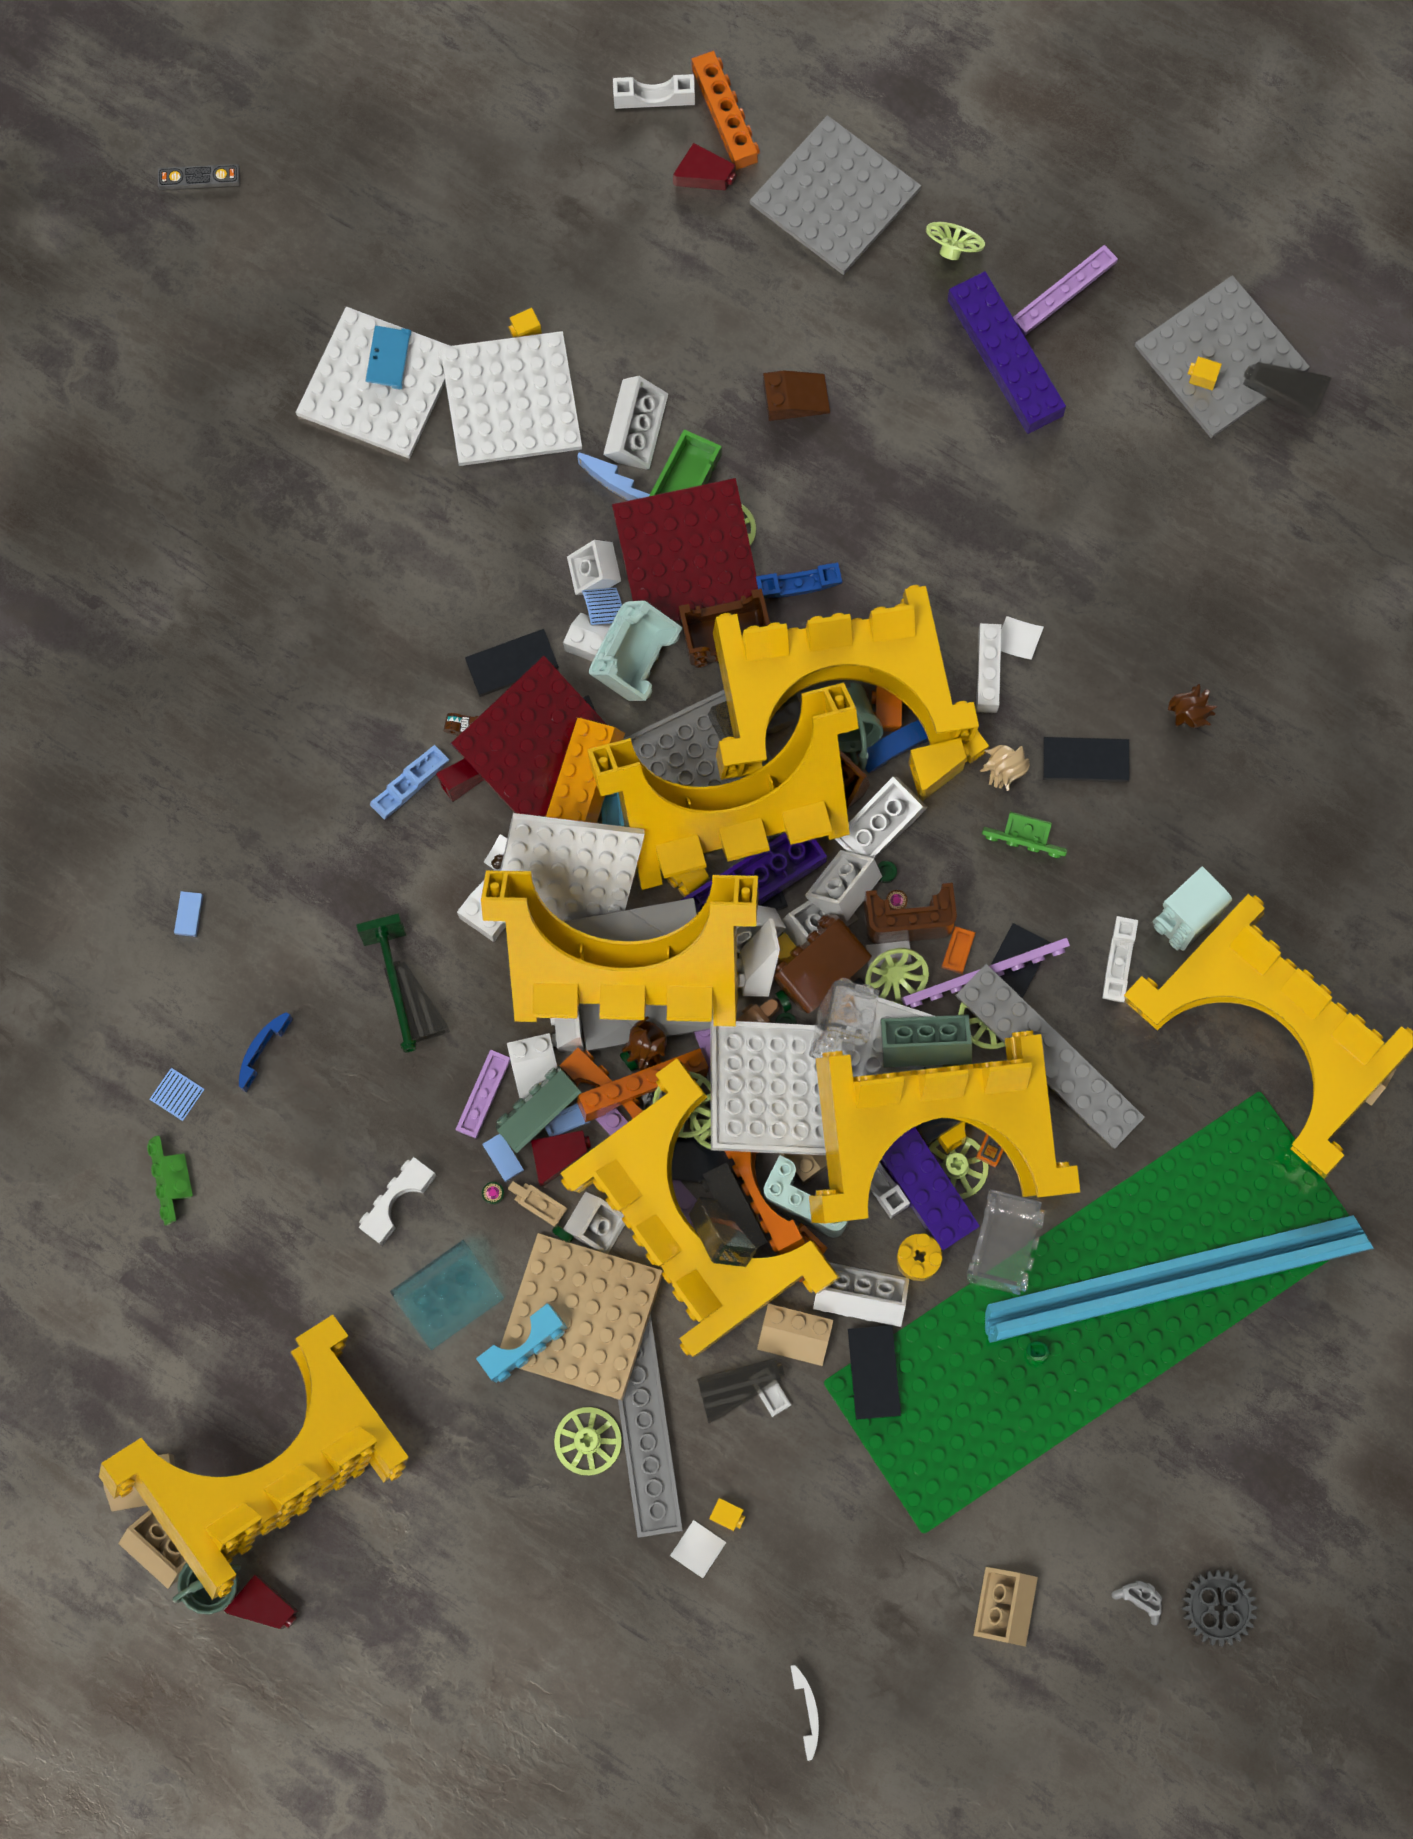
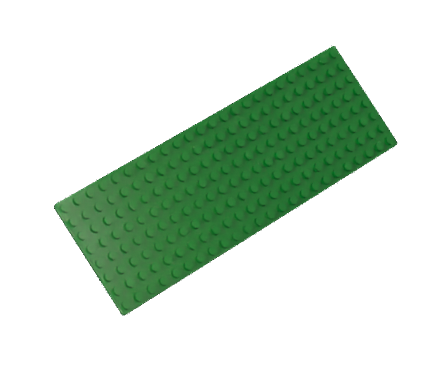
[824,1092,1350,1534]

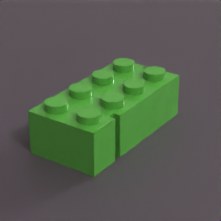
[649,429,722,496]

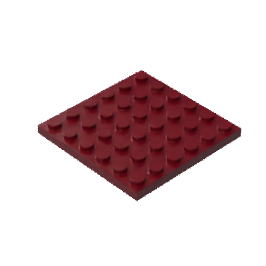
[612,478,758,621]
[450,656,607,817]

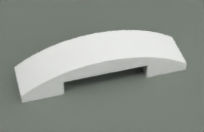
[1102,916,1138,1003]
[791,1665,819,1761]

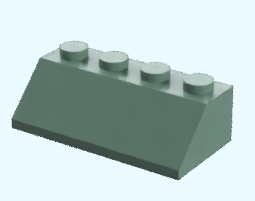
[881,1015,972,1068]
[495,1066,581,1153]

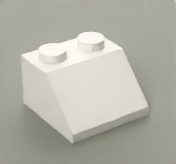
[567,540,621,595]
[563,613,611,662]
[564,1192,625,1254]

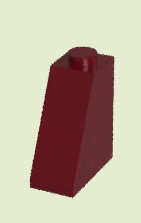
[673,143,737,191]
[436,759,484,802]
[531,1130,591,1187]
[224,1575,298,1629]

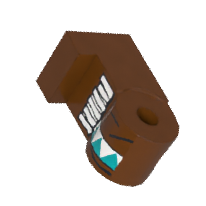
[443,713,478,736]

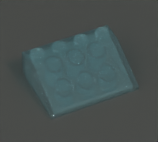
[390,1239,504,1350]

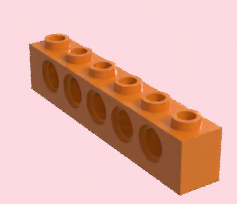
[691,51,760,170]

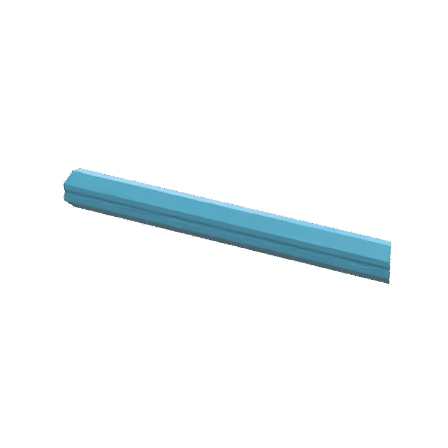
[985,1215,1374,1343]

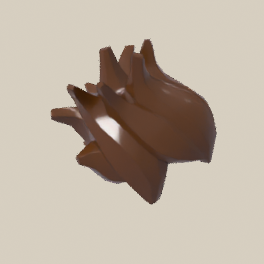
[1168,684,1217,729]
[622,1016,667,1069]

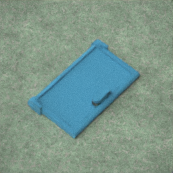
[365,326,412,389]

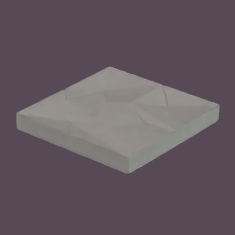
[565,898,713,1051]

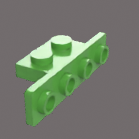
[982,812,1067,858]
[147,1136,193,1226]

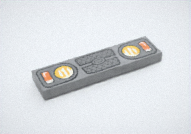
[158,164,240,190]

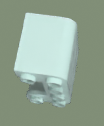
[589,601,682,701]
[1153,866,1232,951]
[763,1155,849,1238]

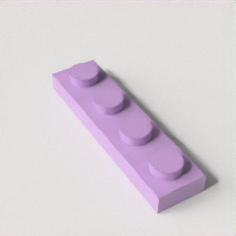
[455,1050,511,1139]

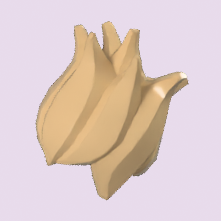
[980,745,1030,791]

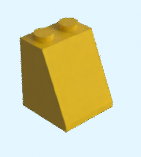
[908,738,969,801]

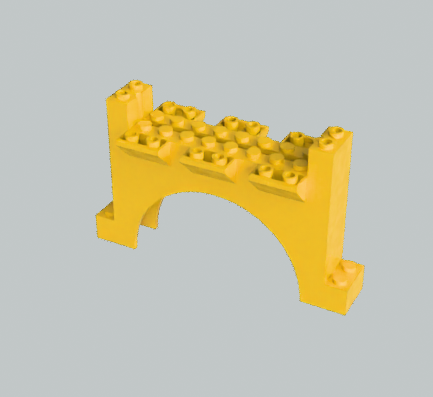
[713,585,979,780]
[587,682,859,890]
[481,870,758,1027]
[1124,894,1413,1179]
[809,1030,1080,1224]
[560,1059,840,1357]
[99,1314,409,1600]

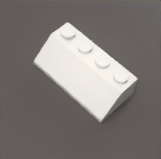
[603,376,668,469]
[813,1262,909,1327]

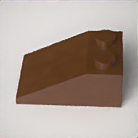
[763,370,830,421]
[839,749,870,809]

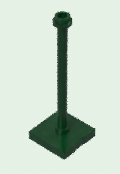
[356,913,417,1053]

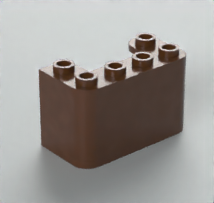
[679,588,770,668]
[864,883,957,944]
[773,914,872,1013]

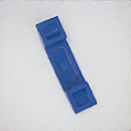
[756,563,842,598]
[858,720,929,774]
[239,1012,293,1092]

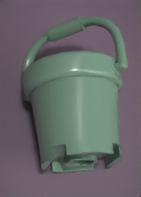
[837,683,883,771]
[172,1563,241,1615]

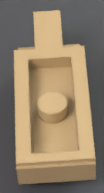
[508,1181,567,1227]

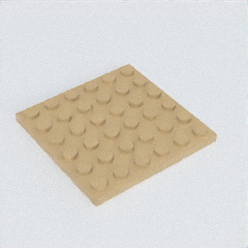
[500,1233,663,1401]

